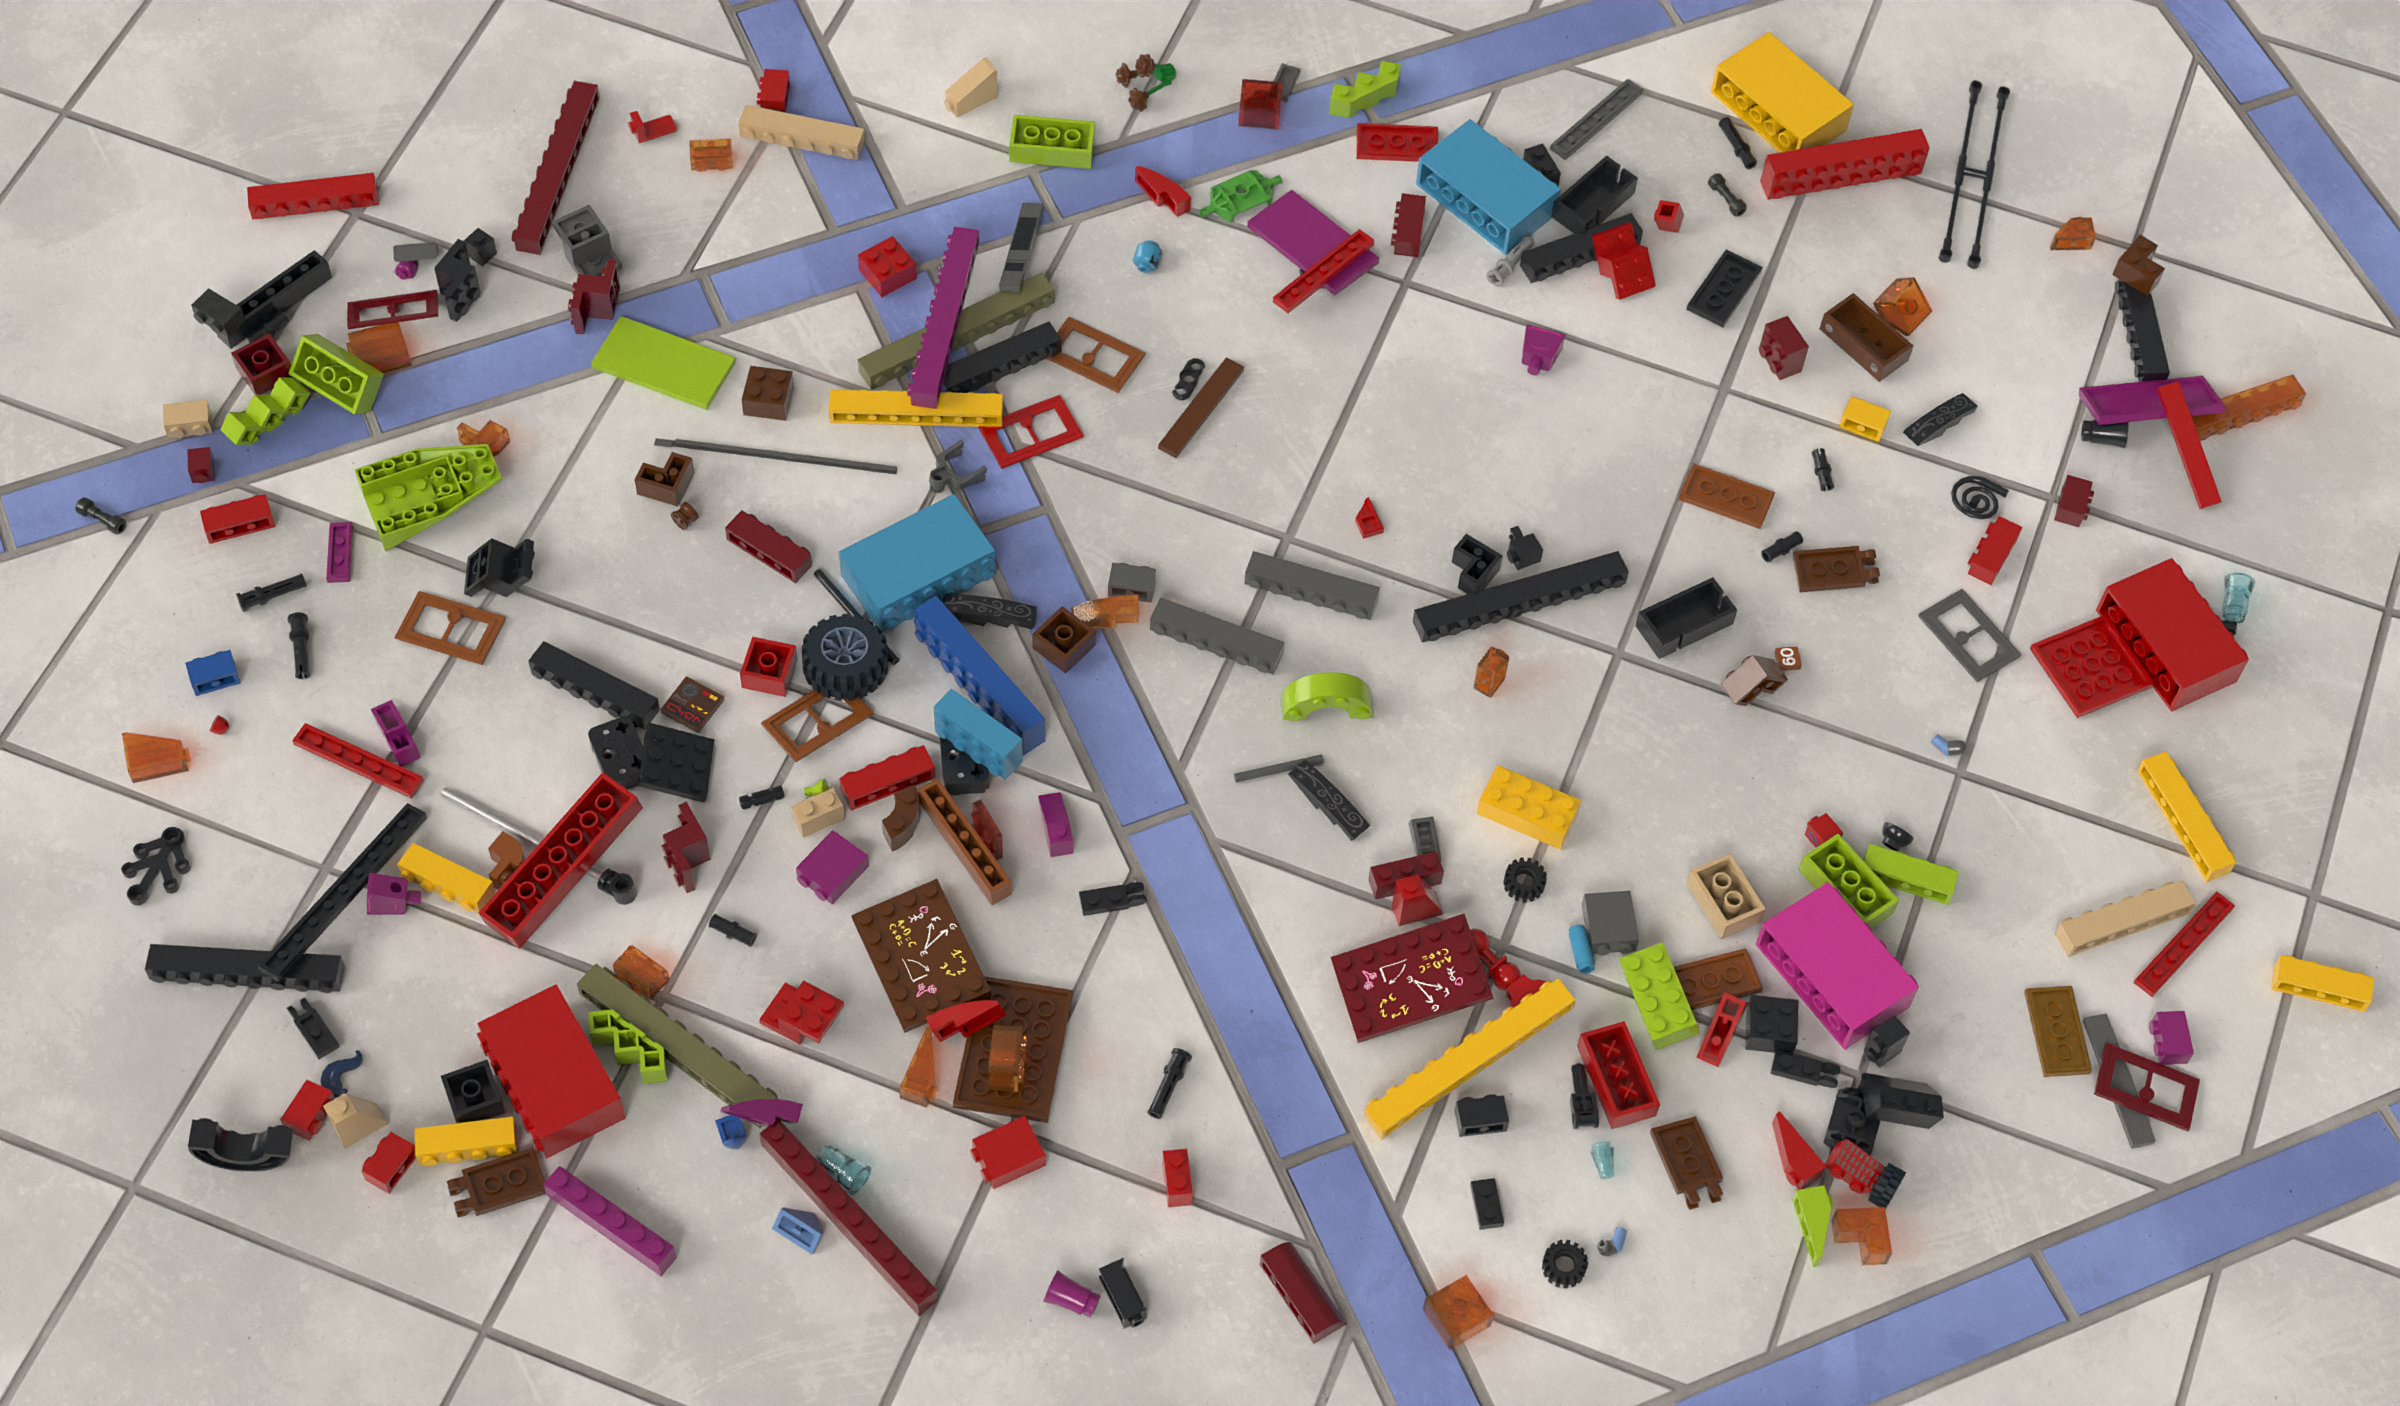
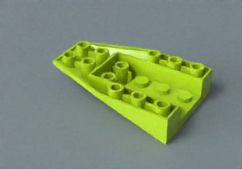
[354,444,502,551]

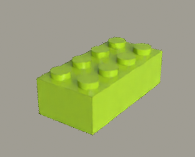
[1009,114,1095,169]
[288,334,384,415]
[1798,834,1899,929]
[1619,942,1700,1051]

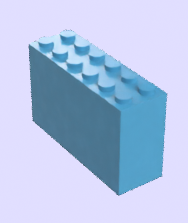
[1416,119,1561,255]
[839,494,996,632]

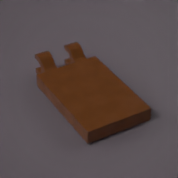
[1793,546,1880,593]
[1650,1116,1723,1210]
[447,1147,546,1218]

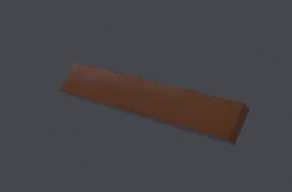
[1158,357,1244,458]

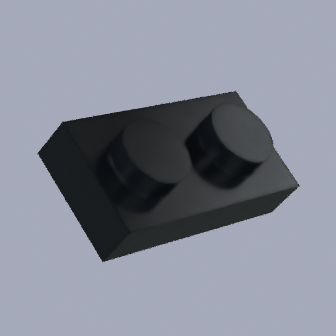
[1470,1178,1504,1230]

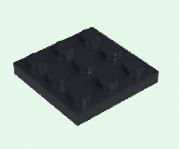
[638,722,714,803]

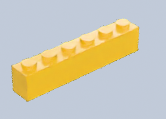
[2137,751,2236,882]

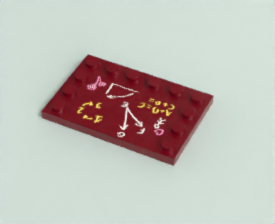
[1330,913,1494,1043]

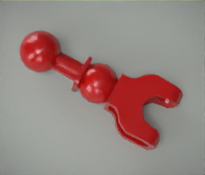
[1470,928,1547,1008]

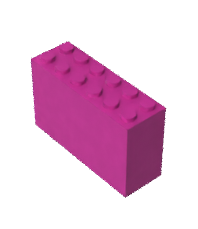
[1755,882,1919,1050]

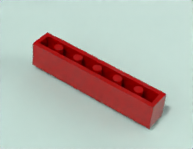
[247,173,379,220]

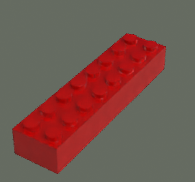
[1760,129,1930,200]
[478,772,643,949]

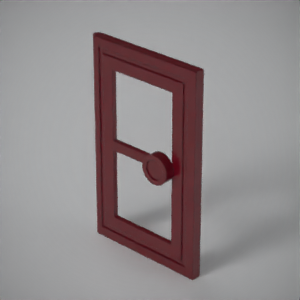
[347,290,439,329]
[2094,1042,2200,1132]

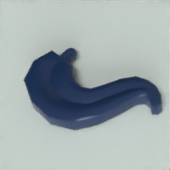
[320,1050,363,1097]

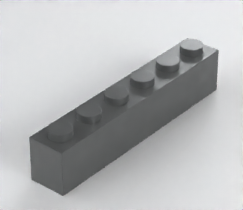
[1244,551,1380,620]
[1150,597,1285,675]

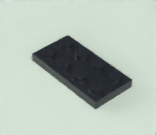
[1686,249,1763,328]

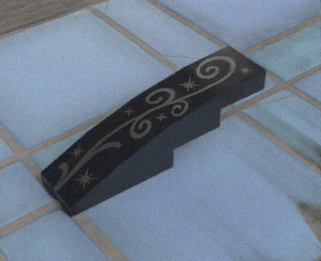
[1903,393,1978,446]
[943,594,1037,630]
[1288,760,1370,841]

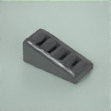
[1408,816,1442,862]

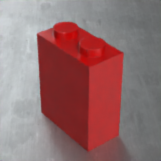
[970,1116,1046,1189]

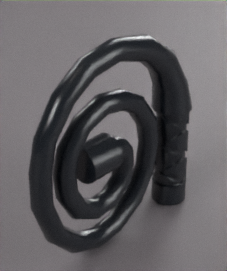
[1951,476,2009,519]

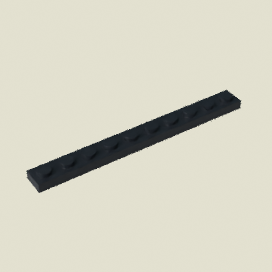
[258,803,427,981]

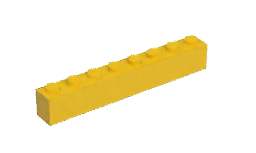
[828,389,1003,427]

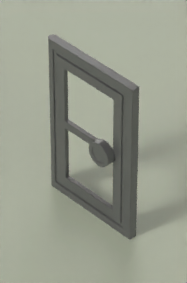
[1918,589,2022,683]

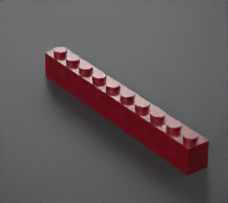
[512,81,600,255]
[759,1119,938,1316]

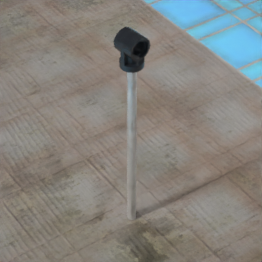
[441,788,637,905]

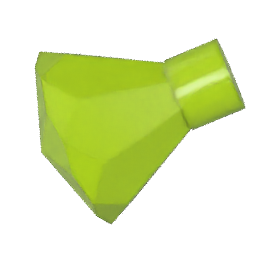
[804,778,829,796]

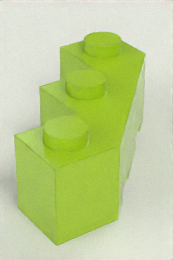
[1329,60,1401,118]
[220,377,310,445]
[588,1009,668,1084]

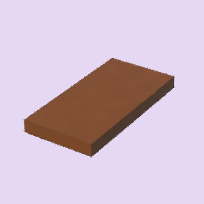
[1679,463,1775,529]
[1674,948,1763,1010]

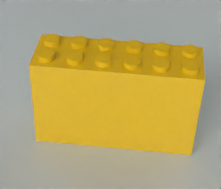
[1711,32,1854,153]

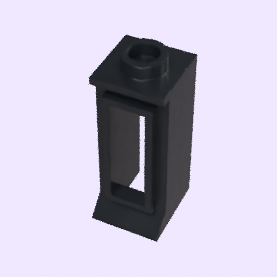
[1099,1258,1147,1329]

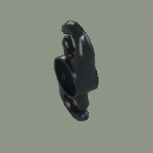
[1172,358,1205,400]

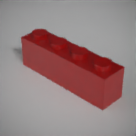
[839,745,936,811]

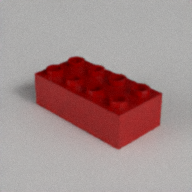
[1577,1021,1660,1129]

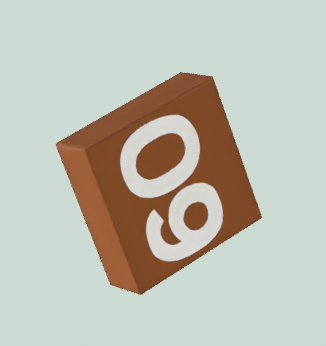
[1774,646,1802,671]

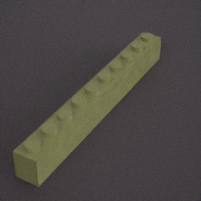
[858,272,1055,390]
[577,964,778,1129]

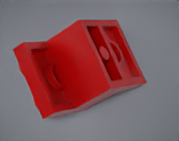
[1592,222,1656,300]
[759,980,845,1045]

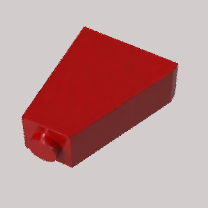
[1392,875,1443,926]

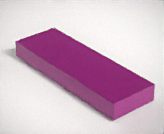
[326,522,353,583]

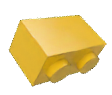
[1839,396,1891,442]

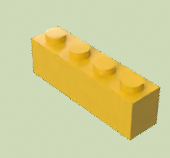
[397,843,495,913]
[2271,955,2374,1012]
[414,1117,518,1166]

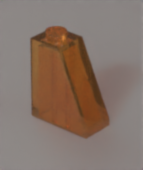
[122,732,191,783]

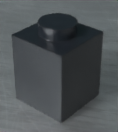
[464,228,497,267]

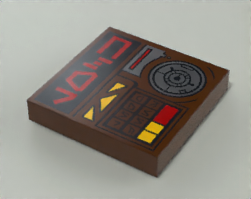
[660,676,724,733]

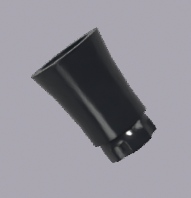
[2081,420,2129,449]

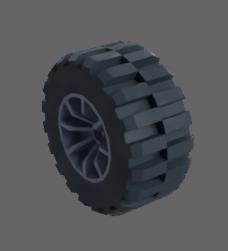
[802,614,888,701]

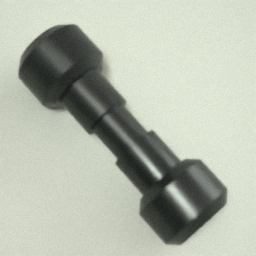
[1708,173,1747,216]
[75,497,126,535]

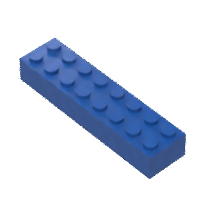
[914,596,1045,756]

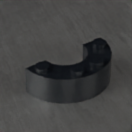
[188,1118,293,1171]

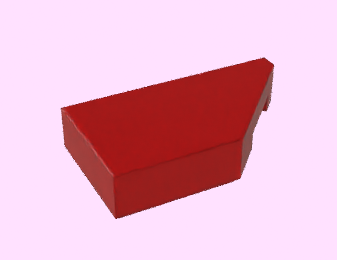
[1355,497,1384,539]

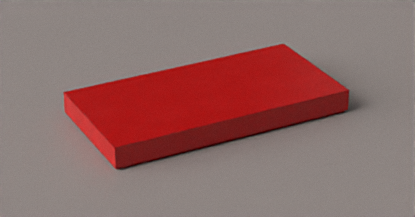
[1356,123,1438,162]

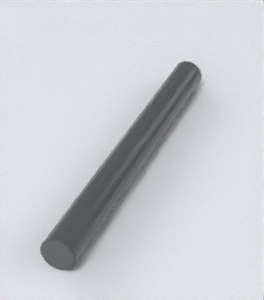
[1234,754,1324,782]

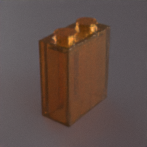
[346,322,412,373]

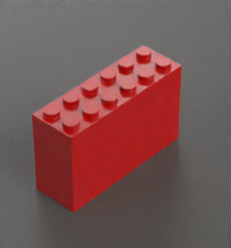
[2096,558,2249,712]
[476,984,626,1159]

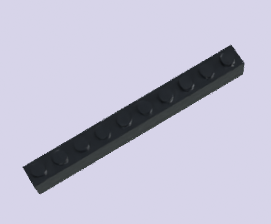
[1412,551,1629,643]

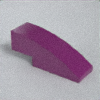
[371,700,421,767]
[720,1099,803,1126]

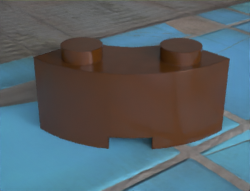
[882,785,920,852]

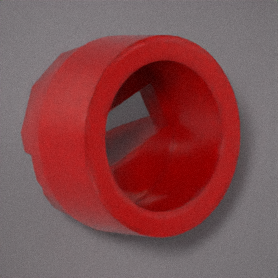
[209,715,229,735]

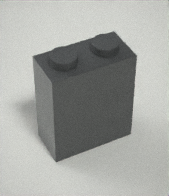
[1581,891,1639,955]

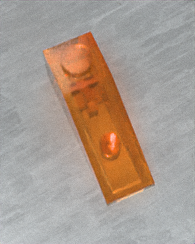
[899,1027,938,1108]

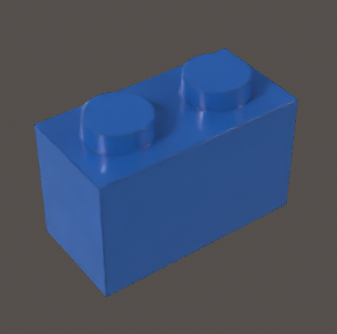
[185,650,241,696]

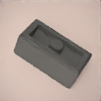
[393,242,438,262]

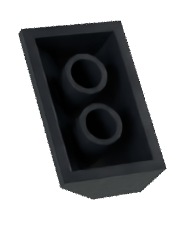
[1861,1073,1944,1129]

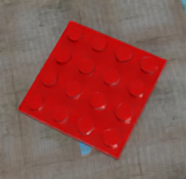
[2030,614,2154,718]

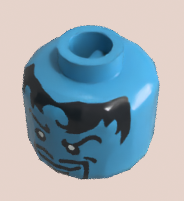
[1133,240,1163,273]

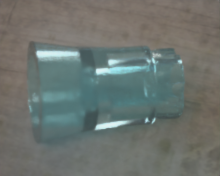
[2222,573,2256,623]
[816,1145,871,1195]

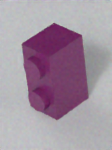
[2149,1011,2194,1065]

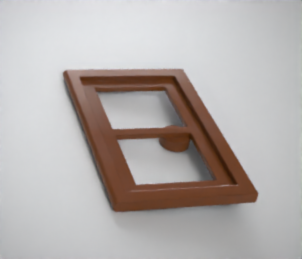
[1046,317,1146,393]
[395,591,506,665]
[761,690,873,762]

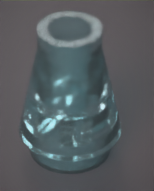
[1590,1142,1615,1179]

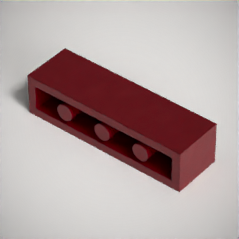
[725,510,812,584]

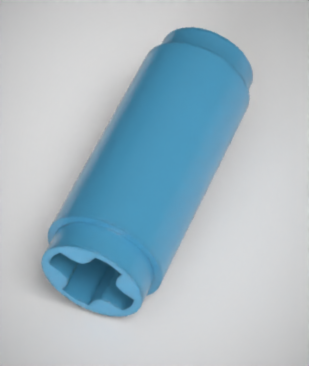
[1569,925,1595,974]

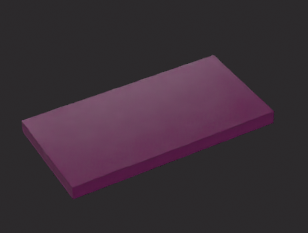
[1247,190,1379,296]
[2079,376,2225,425]

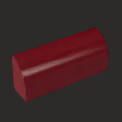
[1259,1242,1347,1344]

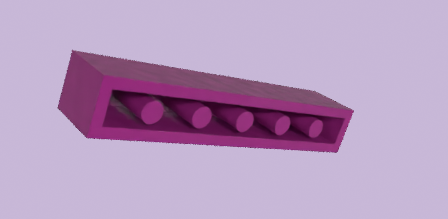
[543,1166,677,1276]

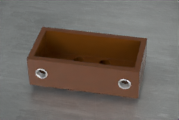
[1819,293,1914,382]

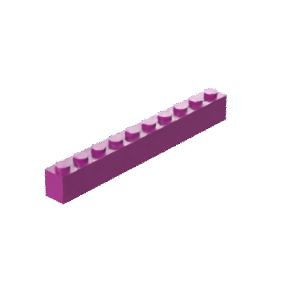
[907,226,980,409]

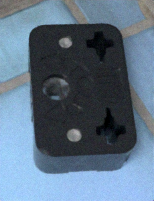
[588,716,643,790]
[939,736,990,796]

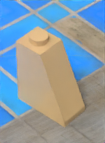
[944,57,998,117]
[323,1093,389,1149]

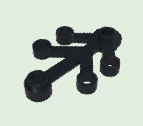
[121,827,191,905]

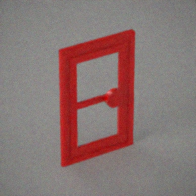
[978,395,1084,469]

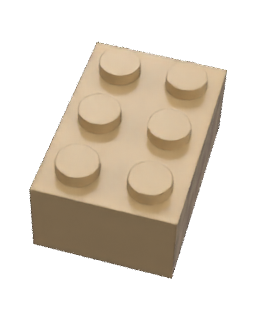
[1686,853,1766,939]

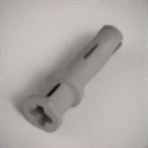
[1486,236,1533,286]

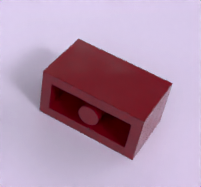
[2054,475,2094,527]

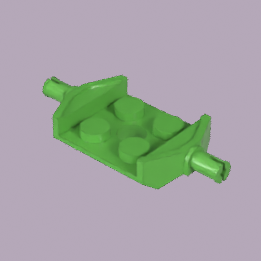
[1199,170,1282,222]

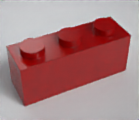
[200,494,275,544]
[1968,516,2023,585]

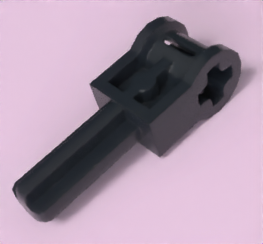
[1570,1063,1599,1129]

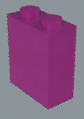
[796,830,869,905]

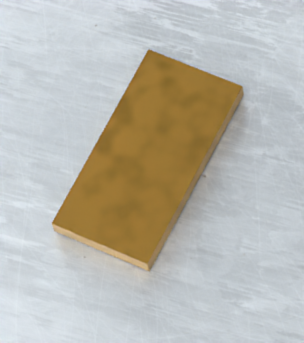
[2024,986,2092,1077]

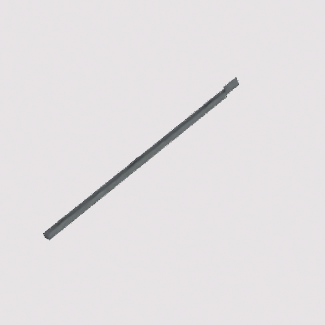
[654,438,897,475]

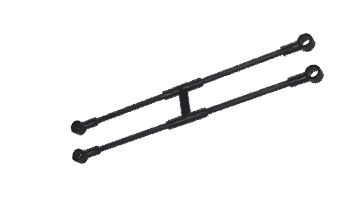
[1939,81,2010,269]

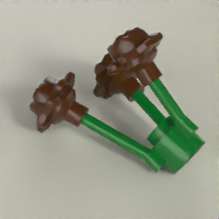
[1116,54,1176,112]

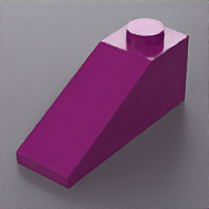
[1038,792,1073,857]

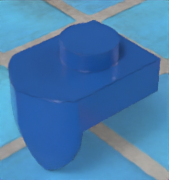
[715,1115,747,1149]

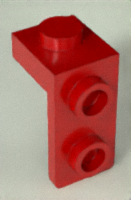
[628,111,677,144]

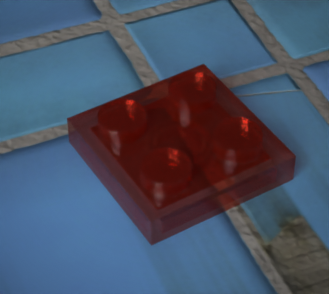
[971,799,1003,860]

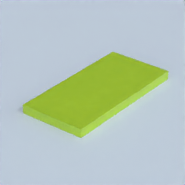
[591,316,736,410]

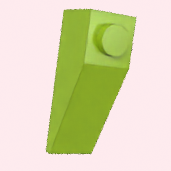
[1792,1185,1833,1267]

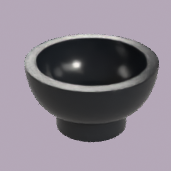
[1882,822,1914,851]

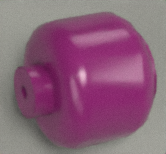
[395,261,418,280]

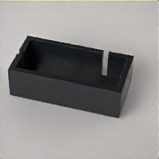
[1551,155,1638,234]
[1635,577,1737,659]

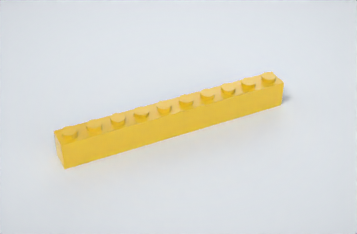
[1364,978,1576,1139]

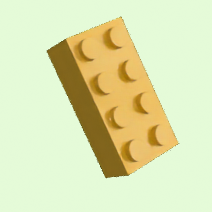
[1476,765,1582,850]

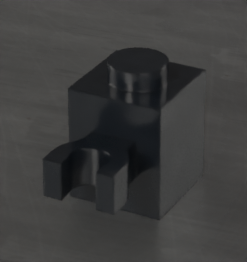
[1507,526,1543,570]

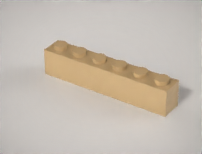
[738,105,865,160]
[2055,881,2196,957]

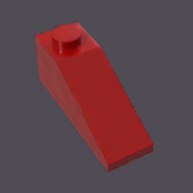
[1696,992,1748,1067]
[1772,1111,1826,1190]

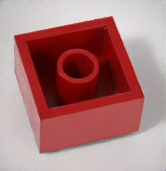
[857,236,917,298]
[740,636,798,697]

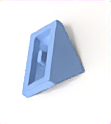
[772,1207,823,1254]

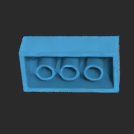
[933,688,1023,780]

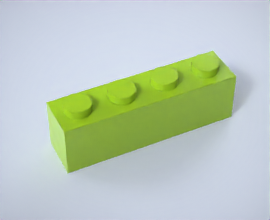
[1863,844,1959,905]

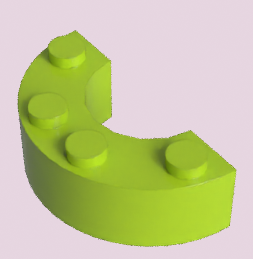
[1281,672,1373,721]

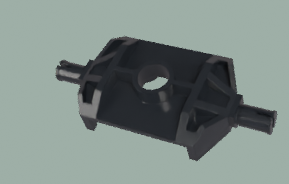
[1823,1076,1880,1156]

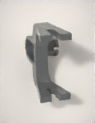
[929,440,987,493]

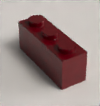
[1391,193,1426,258]
[1368,851,1444,900]

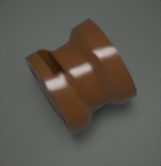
[671,502,699,530]

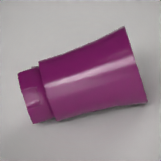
[1043,1270,1101,1318]

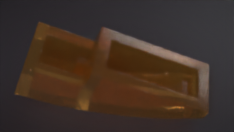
[1071,595,1139,628]

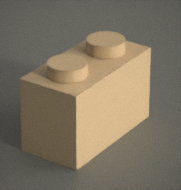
[163,400,212,438]
[791,788,845,838]

